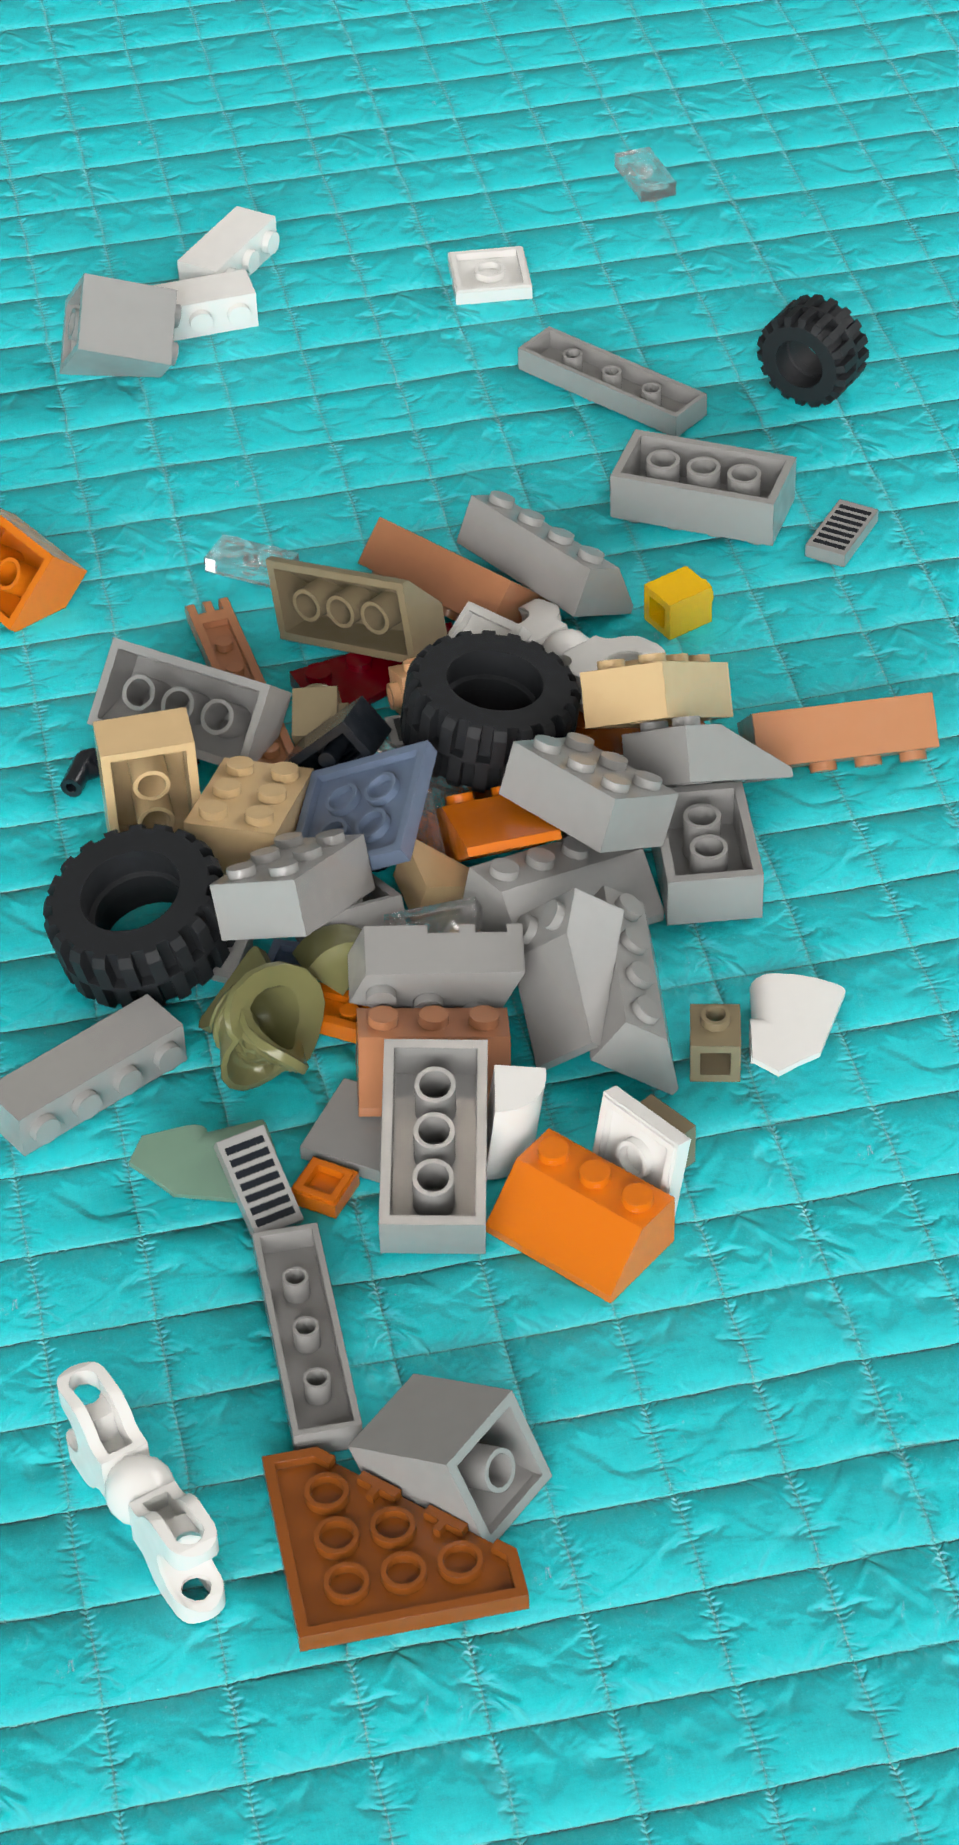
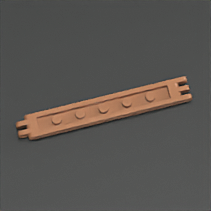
[185,597,295,764]

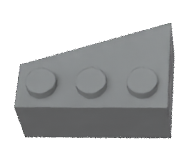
[347,923,526,1008]

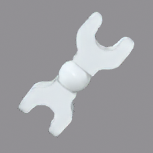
[518,599,667,713]
[57,1362,226,1624]

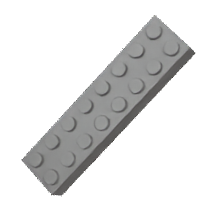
[518,326,707,436]
[252,1222,363,1453]

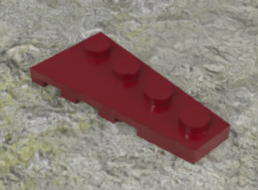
[290,622,453,705]

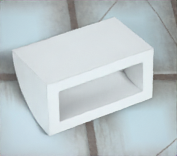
[487,1065,546,1180]

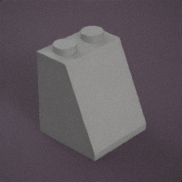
[60,273,181,377]
[348,1374,553,1543]

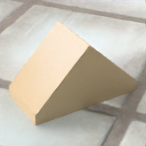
[393,839,469,916]

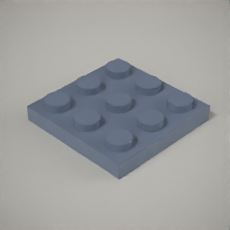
[295,740,437,871]

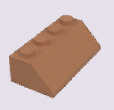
[358,517,550,624]
[737,692,940,774]

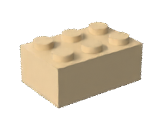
[580,653,734,729]
[92,707,201,833]
[183,756,314,875]

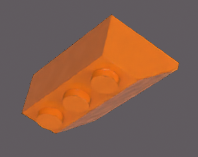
[0,508,87,632]
[486,1128,675,1304]

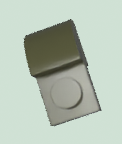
[292,924,362,995]

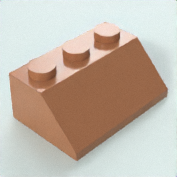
[355,1005,511,1117]

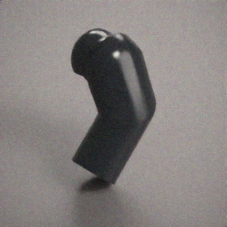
[60,748,100,797]

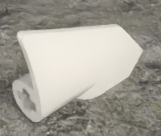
[749,973,846,1077]

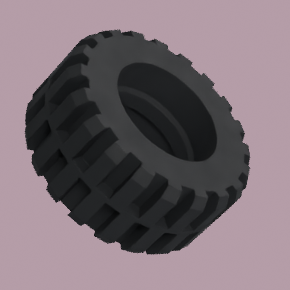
[399,630,581,793]
[43,824,236,1008]

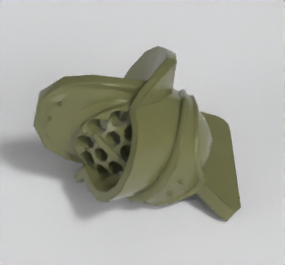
[198,946,325,1091]

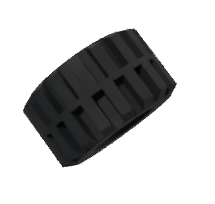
[757,294,869,407]

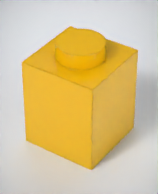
[644,566,714,640]

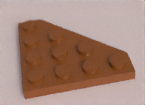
[261,1447,529,1652]

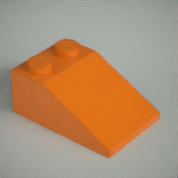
[434,786,562,862]

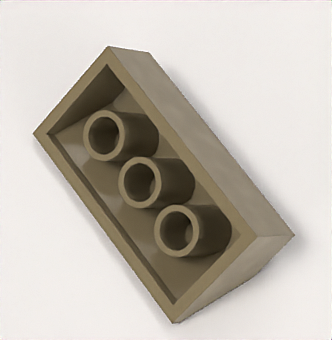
[265,556,447,663]

